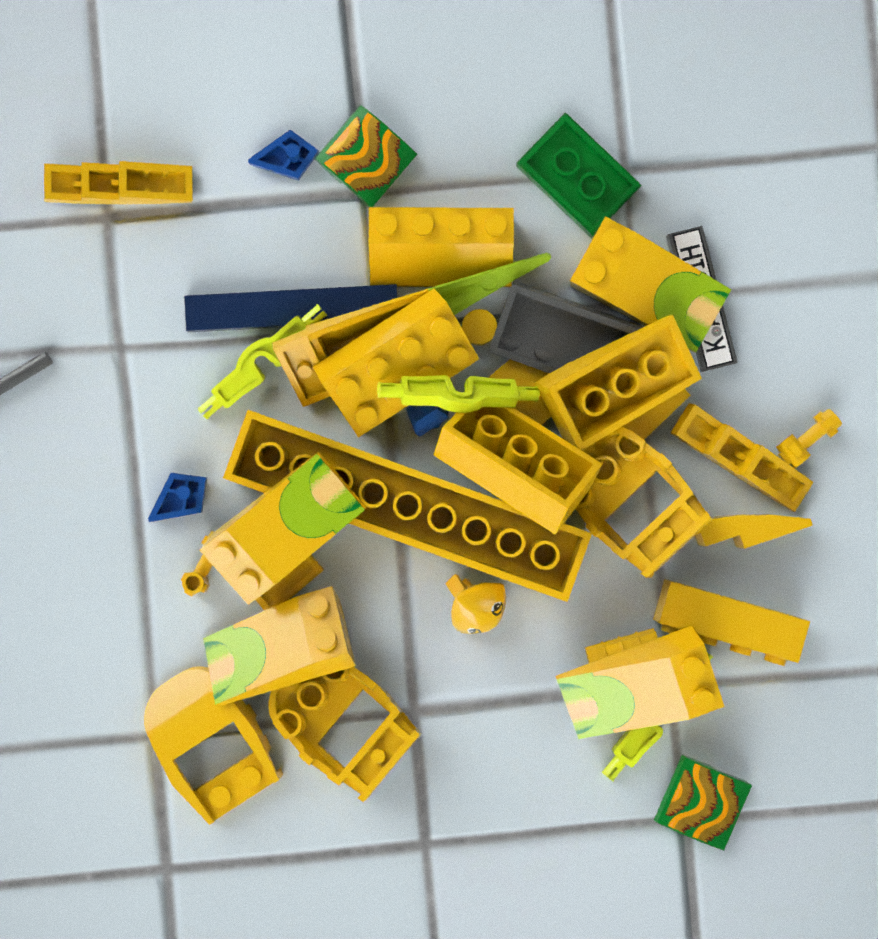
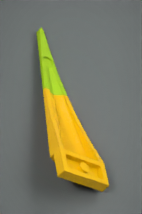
[273,253,551,407]

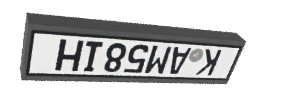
[666,226,738,372]

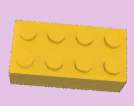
[313,288,479,438]
[433,407,603,534]

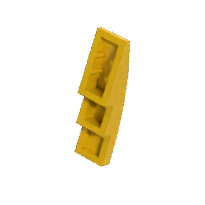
[44,161,193,204]
[670,403,814,512]
[695,514,813,549]

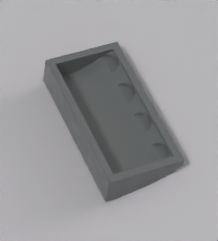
[488,280,644,373]

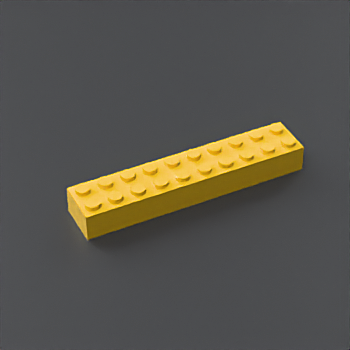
[223,410,592,602]

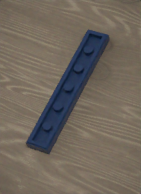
[184,284,398,333]

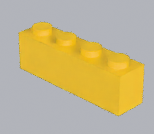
[653,579,810,666]

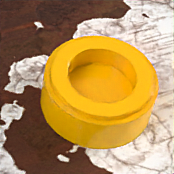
[461,309,497,346]

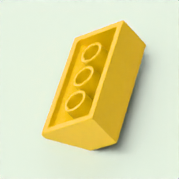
[369,207,514,287]

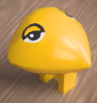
[445,574,507,634]

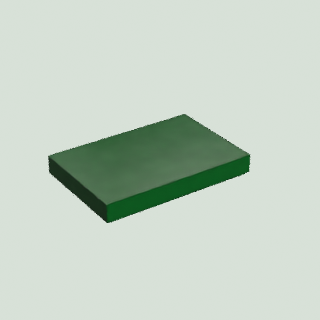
[516,112,642,239]

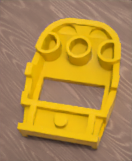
[575,427,712,578]
[144,666,283,825]
[268,667,421,802]

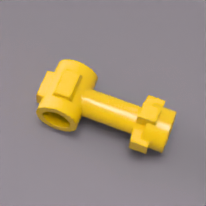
[776,409,842,468]
[181,530,215,597]

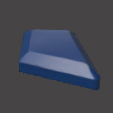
[248,130,319,181]
[406,405,449,437]
[148,473,207,522]

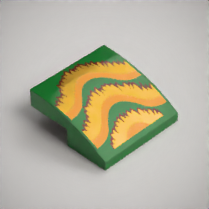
[314,105,418,207]
[654,754,752,851]

